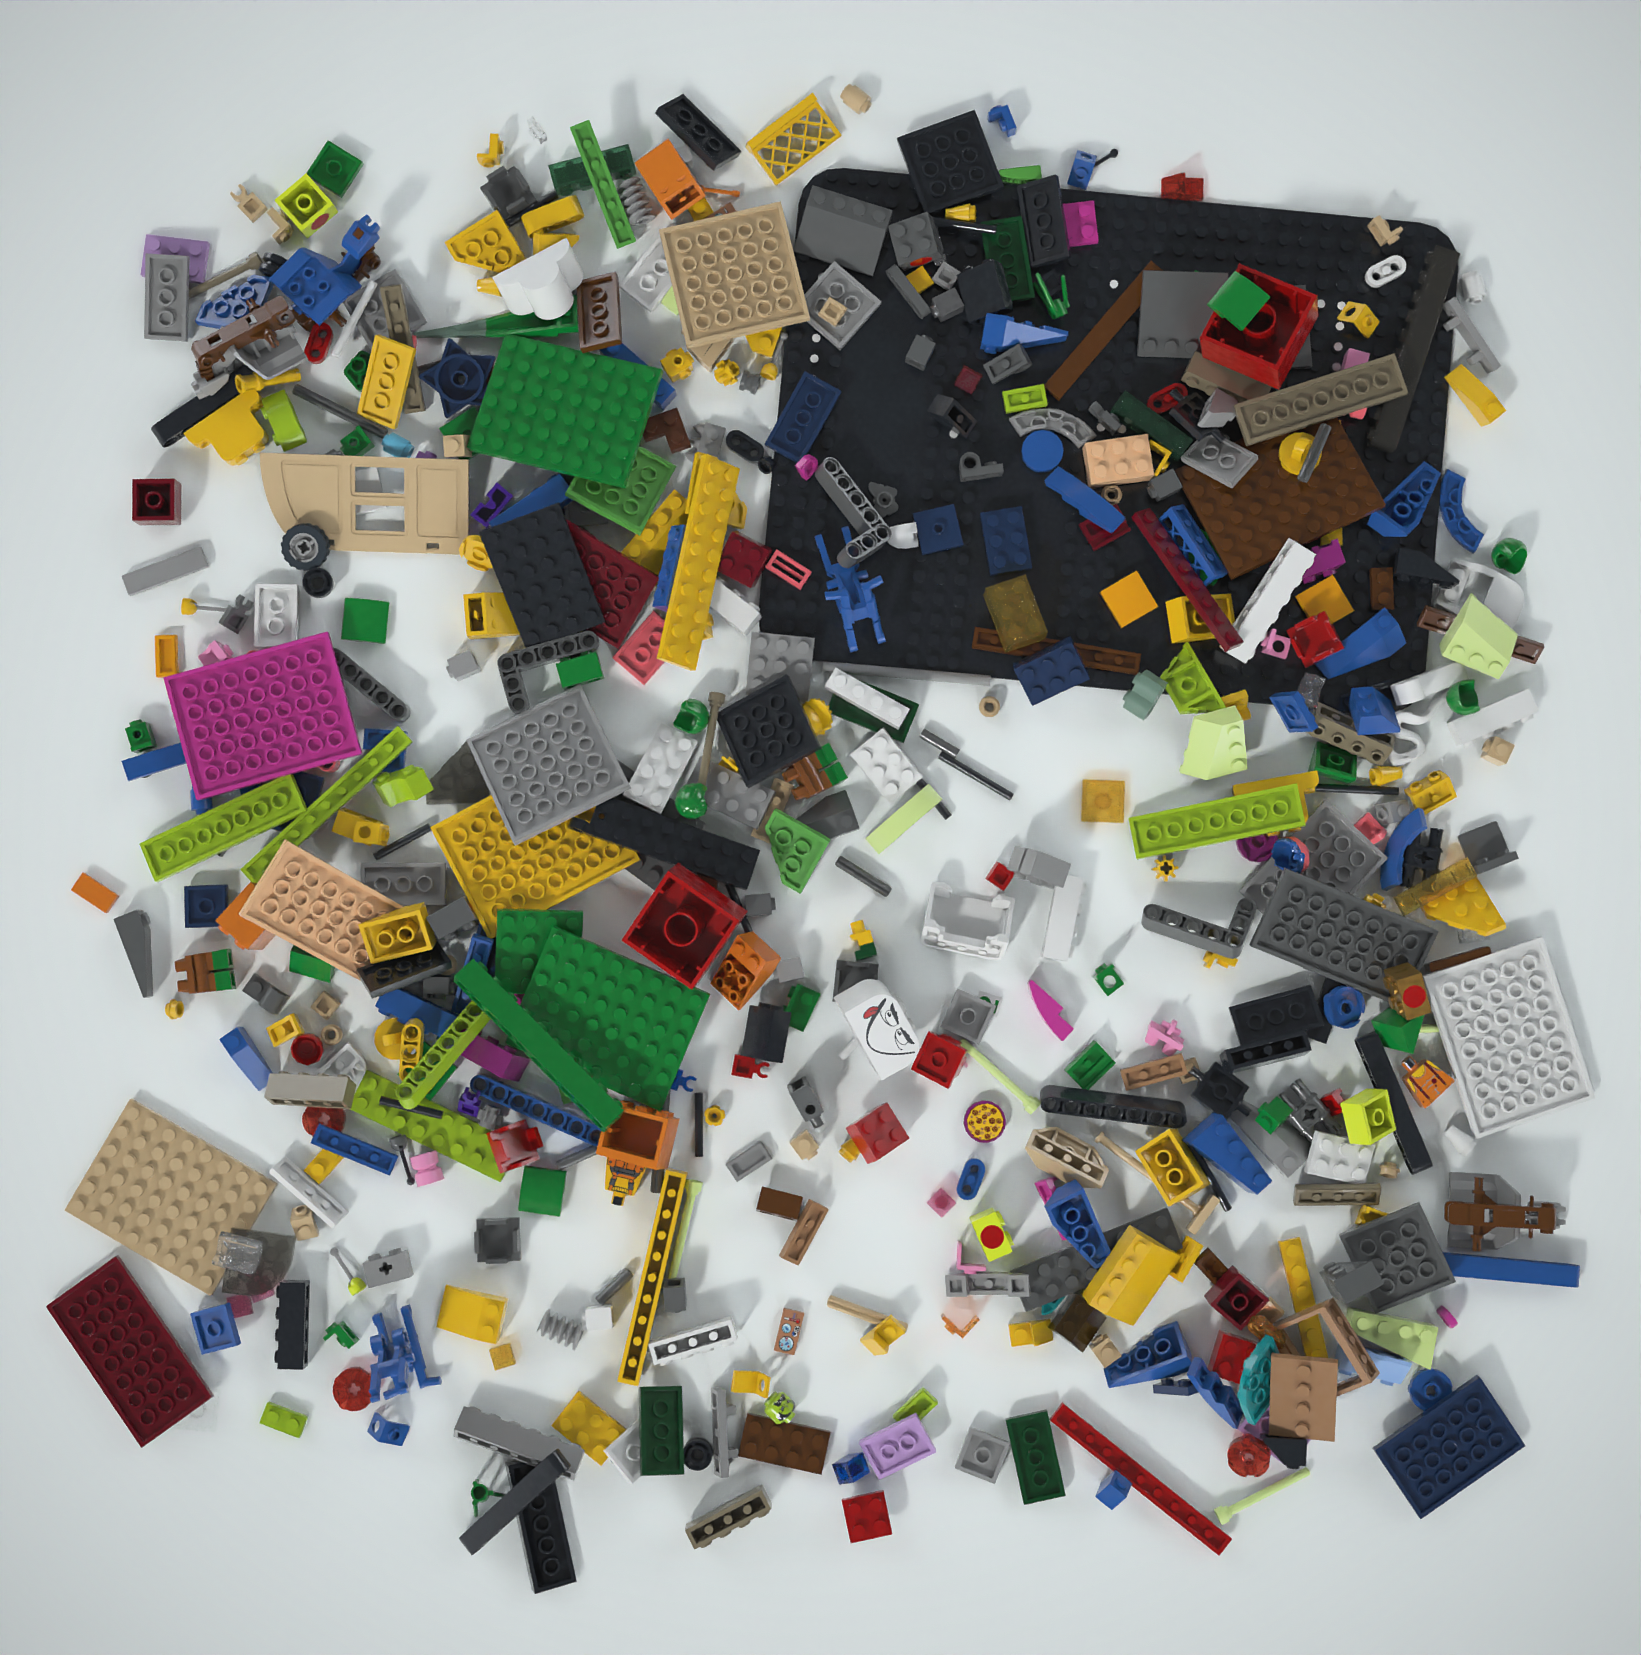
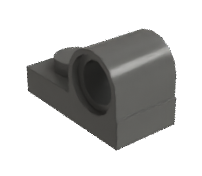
[983,344,1032,384]
[959,452,1004,482]
[242,973,290,1015]

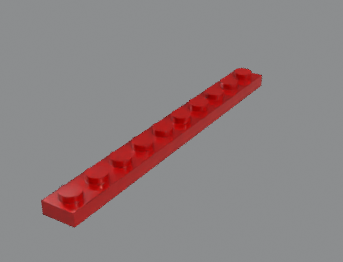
[1049,1402,1232,1556]

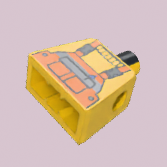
[605,1157,646,1206]

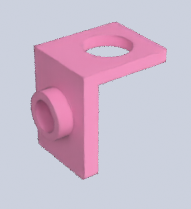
[1261,628,1291,659]
[956,1241,986,1274]

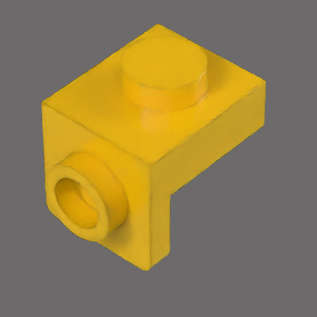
[477,133,504,168]

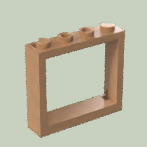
[1265,1297,1380,1396]

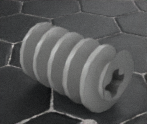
[617,177,655,225]
[536,1309,585,1351]

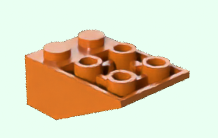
[634,138,706,220]
[710,931,781,1010]

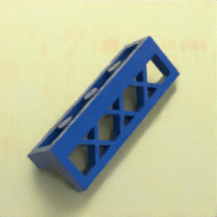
[1158,504,1228,587]

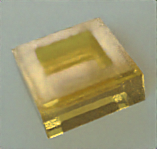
[489,1343,516,1370]

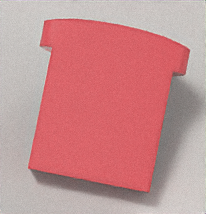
[1354,812,1387,845]

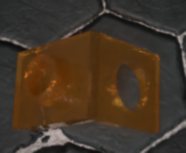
[940,1313,980,1339]

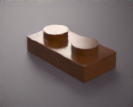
[1369,567,1394,611]

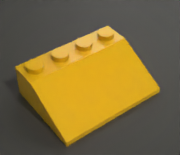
[621,489,688,586]
[1082,1225,1181,1326]

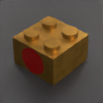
[1383,962,1432,1020]

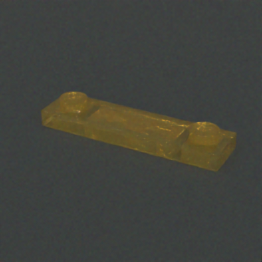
[1393,857,1477,916]

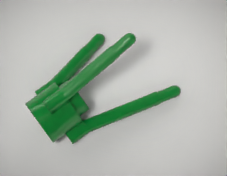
[1033,273,1070,320]
[471,1479,506,1517]

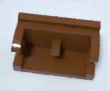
[756,1186,803,1222]

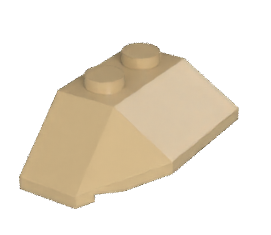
[1025,1127,1109,1189]

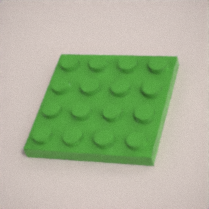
[565,446,677,536]

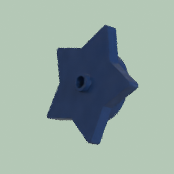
[419,338,496,419]

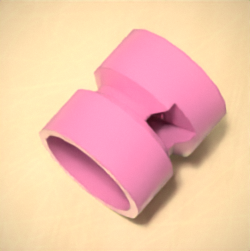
[409,1150,445,1187]

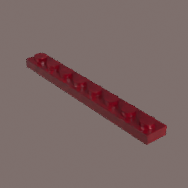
[1131,508,1244,652]

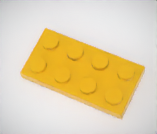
[357,334,416,429]

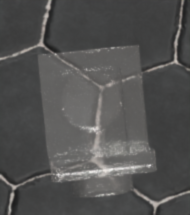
[1298,673,1326,710]

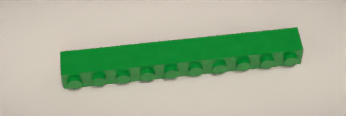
[454,959,624,1133]

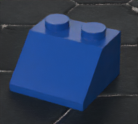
[1348,686,1401,735]

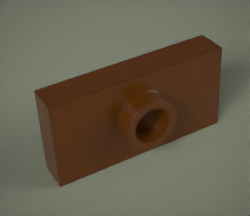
[1194,1247,1228,1284]

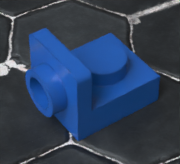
[987,105,1017,137]

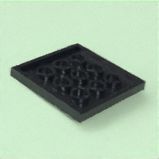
[897,110,1004,215]
[717,674,822,788]

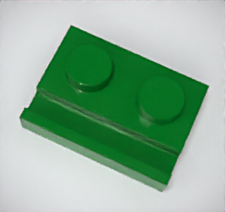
[1064,1040,1116,1090]

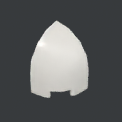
[887,522,918,549]

